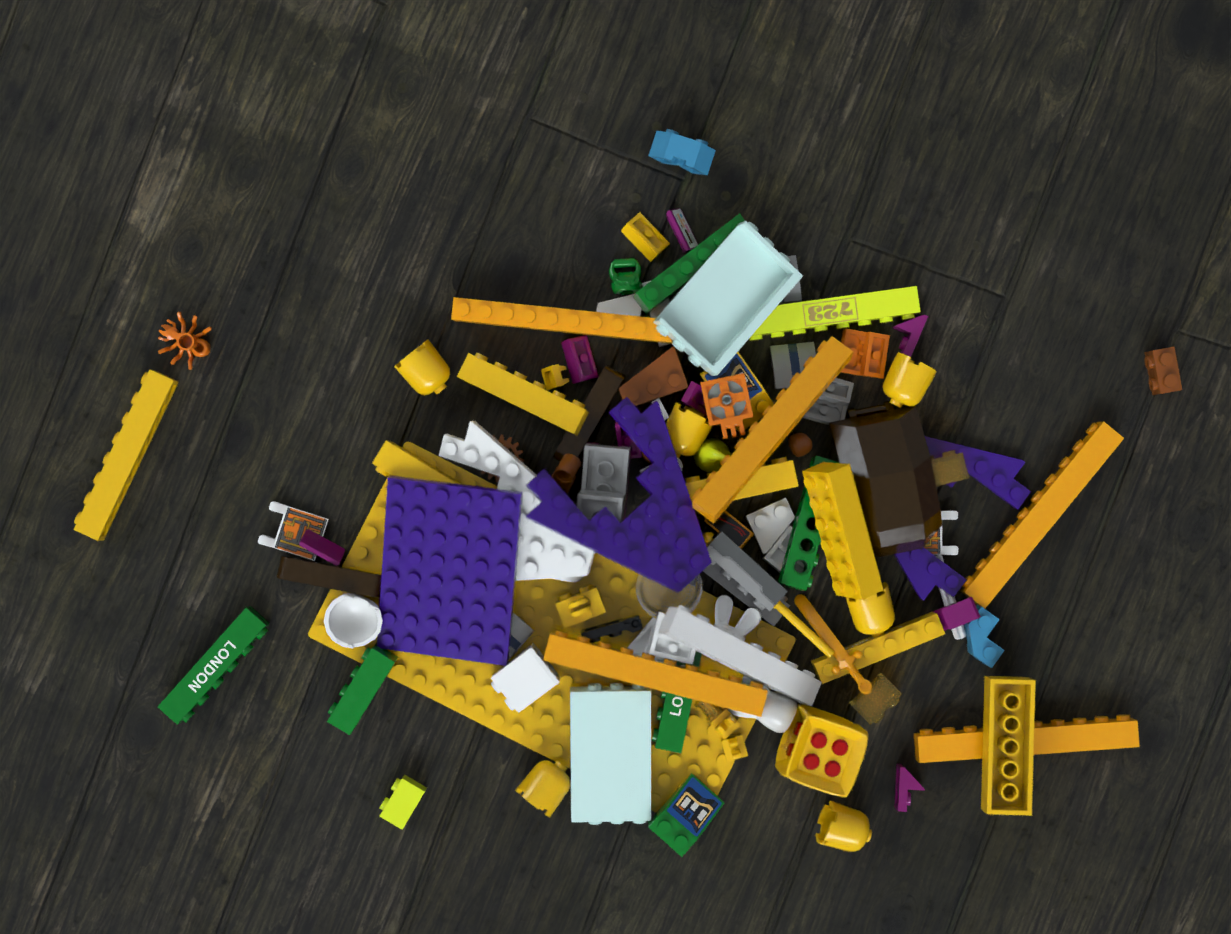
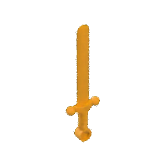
[794,594,872,695]

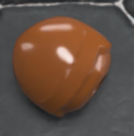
[788,433,813,457]

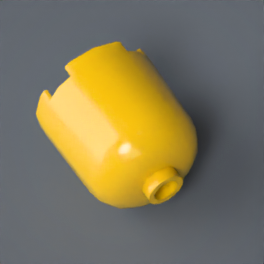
[394,339,450,395]
[883,352,937,408]
[666,402,713,458]
[845,582,895,637]
[515,760,571,817]
[816,800,872,852]

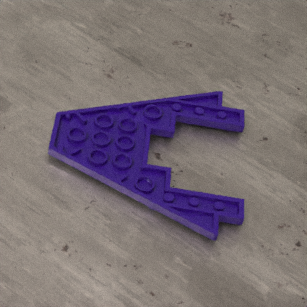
[525,397,712,593]
[837,436,1031,601]

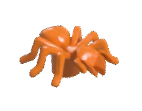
[158,312,212,370]

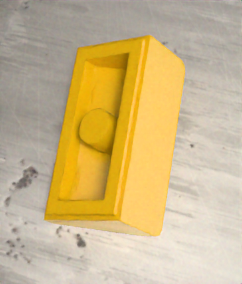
[621,212,670,262]

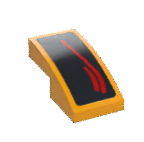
[704,510,754,549]

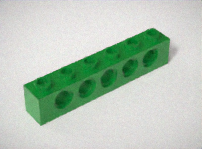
[777,456,839,591]

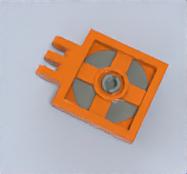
[700,373,753,439]

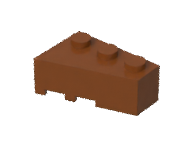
[618,346,688,407]

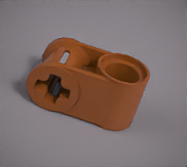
[551,454,581,494]

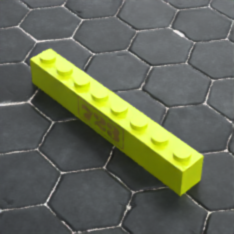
[749,286,920,341]

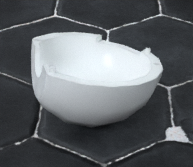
[324,593,382,649]

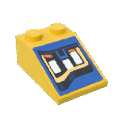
[700,352,774,433]

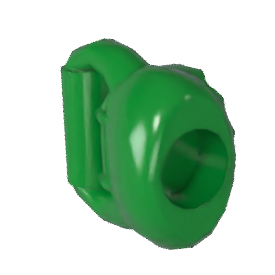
[609,258,641,295]

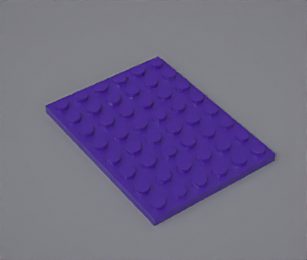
[377,475,523,666]

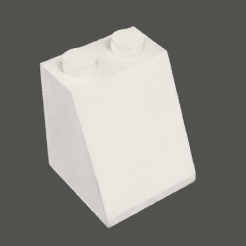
[491,643,561,713]

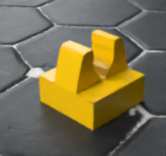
[541,364,569,391]
[710,708,741,740]
[721,734,748,762]

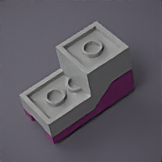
[577,442,632,522]

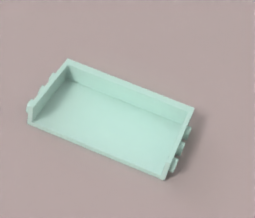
[653,221,803,376]
[570,683,651,825]

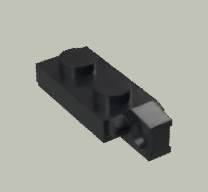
[581,615,643,643]

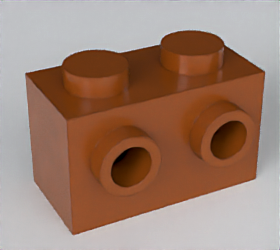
[1144,347,1182,395]

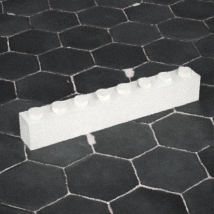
[658,605,822,706]

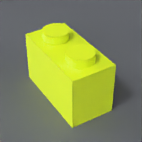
[380,775,427,830]

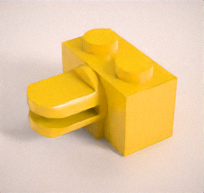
[555,584,606,628]

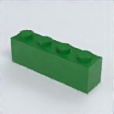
[327,643,398,736]

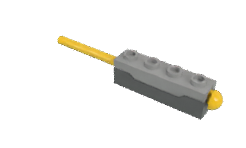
[703,531,835,658]

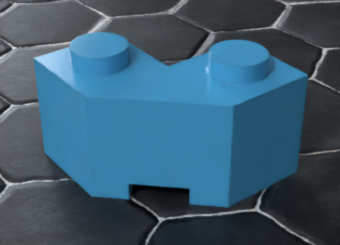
[648,129,716,175]
[964,605,1005,668]

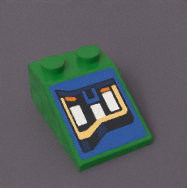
[648,773,725,857]

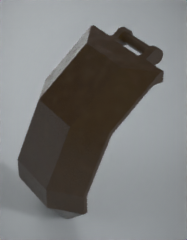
[829,401,942,557]

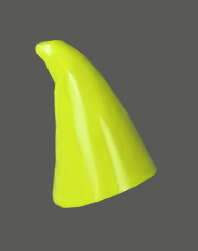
[694,438,731,473]

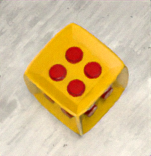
[775,704,868,797]

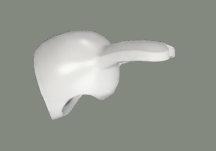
[712,595,762,660]
[728,675,798,733]

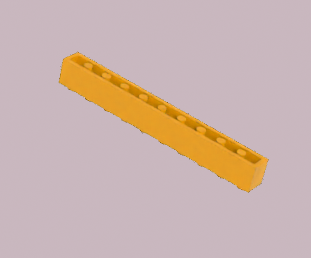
[451,297,673,344]
[692,336,853,524]
[960,421,1124,609]
[543,630,768,717]
[914,714,1140,763]

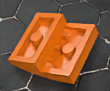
[840,328,890,379]

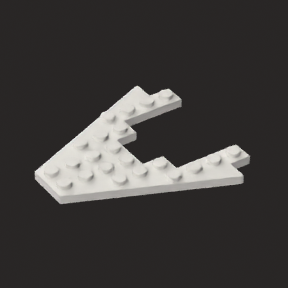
[439,421,595,581]

